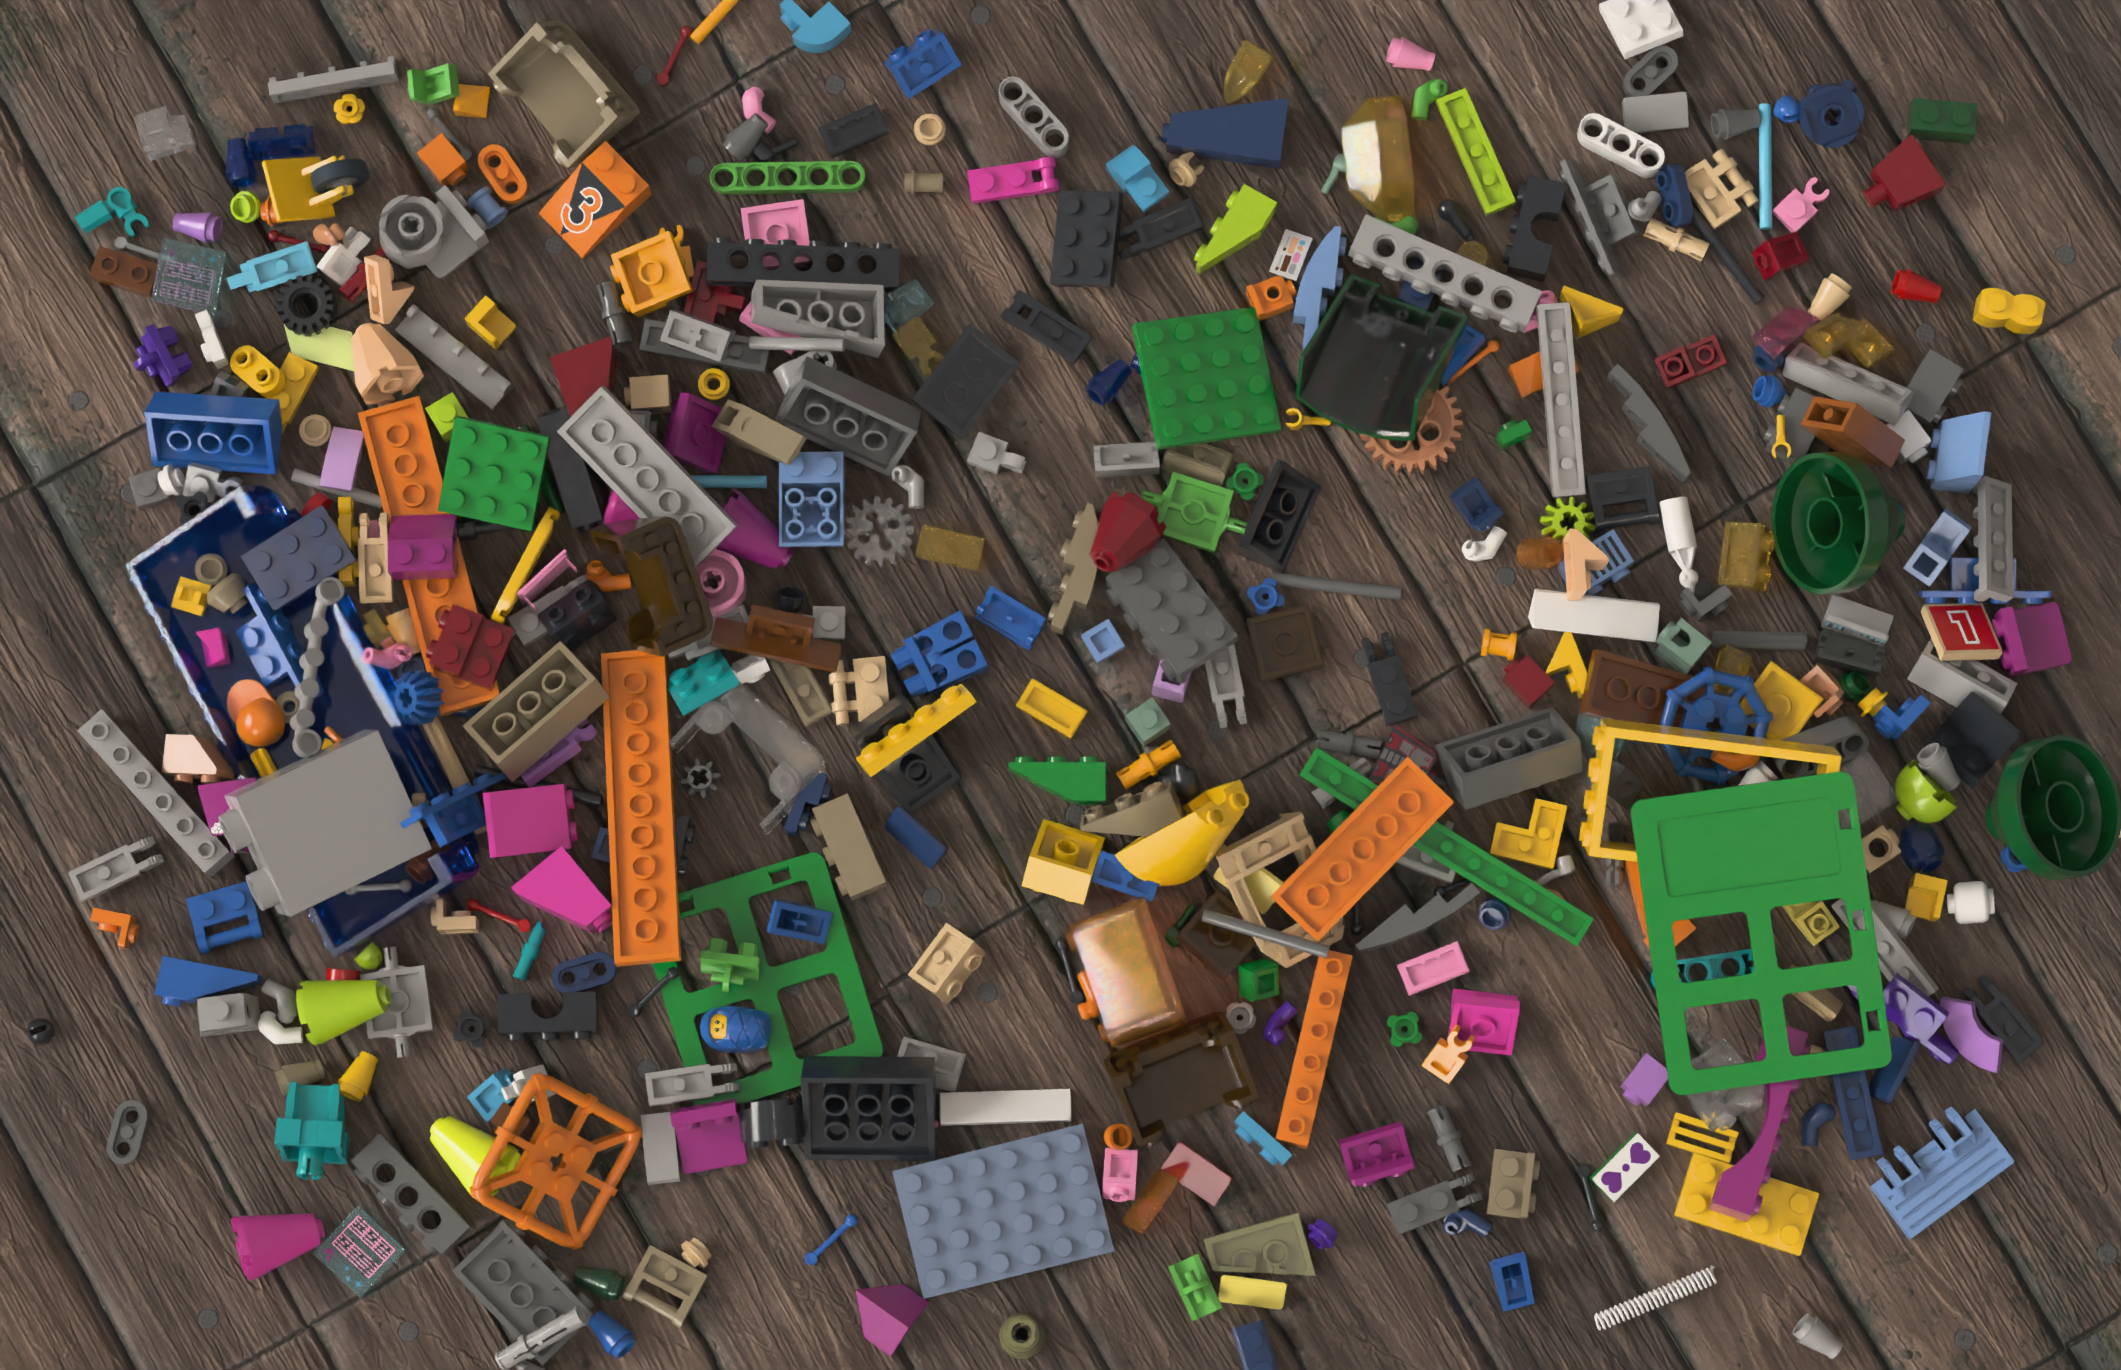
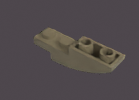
[1047,502,1098,635]

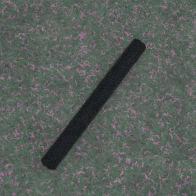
[1691,201,1765,305]
[474,764,603,807]

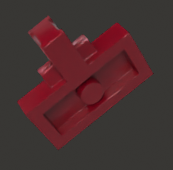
[684,261,747,324]

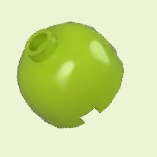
[1894,759,1958,824]

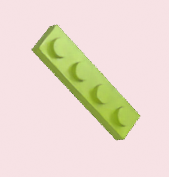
[1436,88,1516,216]

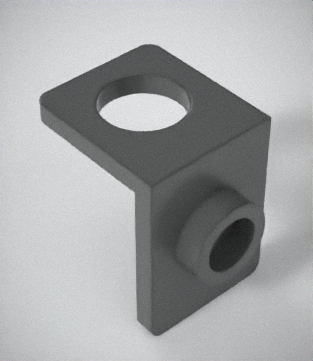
[1579,754,1643,809]

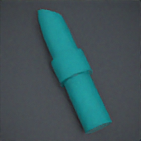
[513,920,546,981]

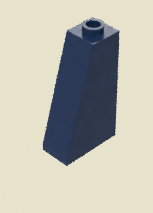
[1161,99,1289,169]

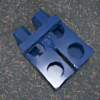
[891,611,989,698]

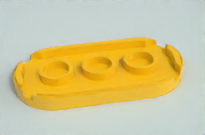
[490,507,561,625]

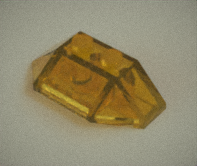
[1341,95,1414,222]

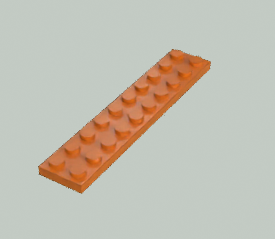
[358,396,500,717]
[601,650,681,967]

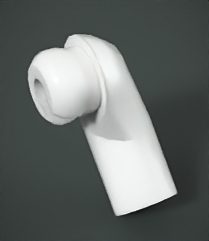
[1462,526,1507,562]

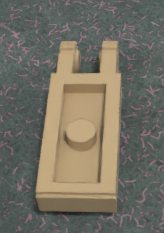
[358,512,394,604]

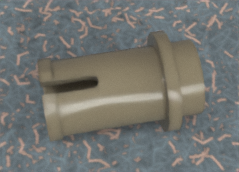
[904,170,943,195]

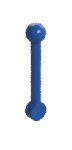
[804,1214,858,1265]

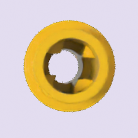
[338,1051,378,1102]

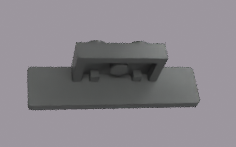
[1560,159,1640,278]

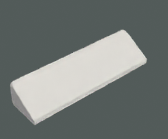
[1528,589,1660,642]
[940,1089,1071,1126]

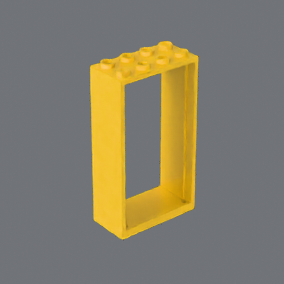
[1579,718,1842,862]

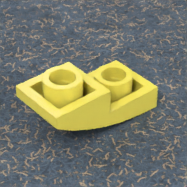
[1782,901,1840,946]

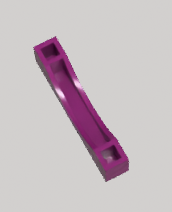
[1709,1026,1811,1222]

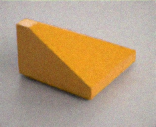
[453,84,490,119]

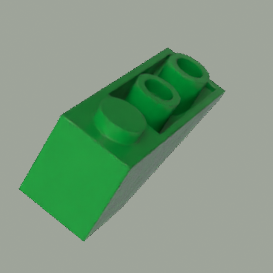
[1008,756,1106,805]

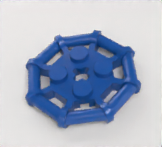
[1660,667,1773,786]

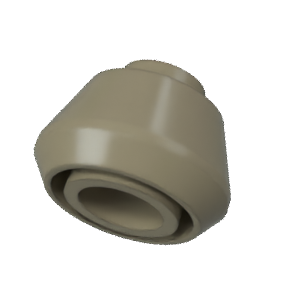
[207,573,248,614]

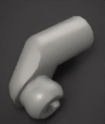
[891,465,924,509]
[261,978,298,1024]

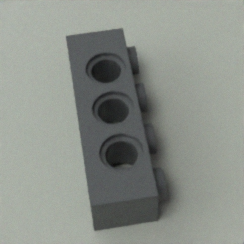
[351,1133,473,1256]

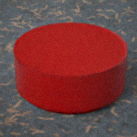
[302,492,332,517]
[326,968,359,980]

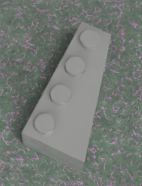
[751,280,885,358]

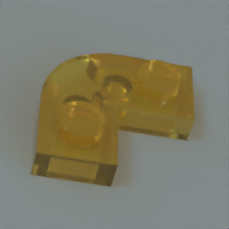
[1803,313,1894,369]

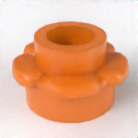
[260,195,283,226]

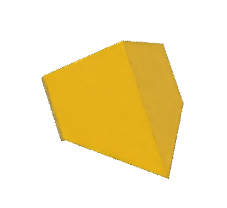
[1559,286,1624,339]

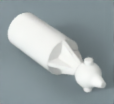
[1659,497,1698,594]

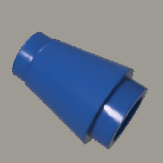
[588,1310,636,1359]

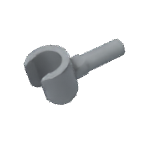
[1534,855,1575,886]

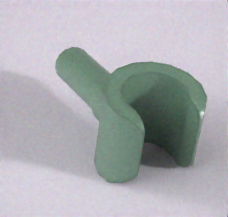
[1320,154,1353,195]

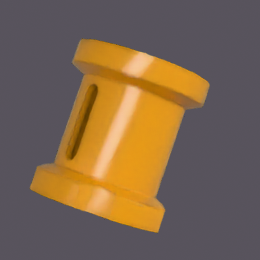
[1481,628,1517,661]

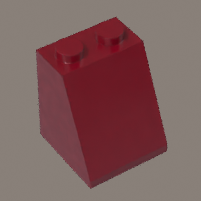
[550,336,618,418]

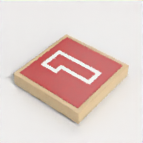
[1921,603,2003,661]

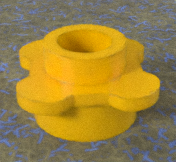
[1857,687,1888,717]

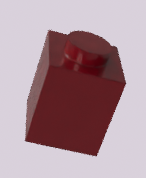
[1502,655,1555,709]

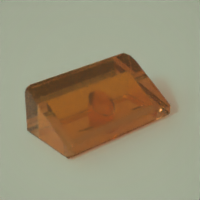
[1122,1169,1178,1235]

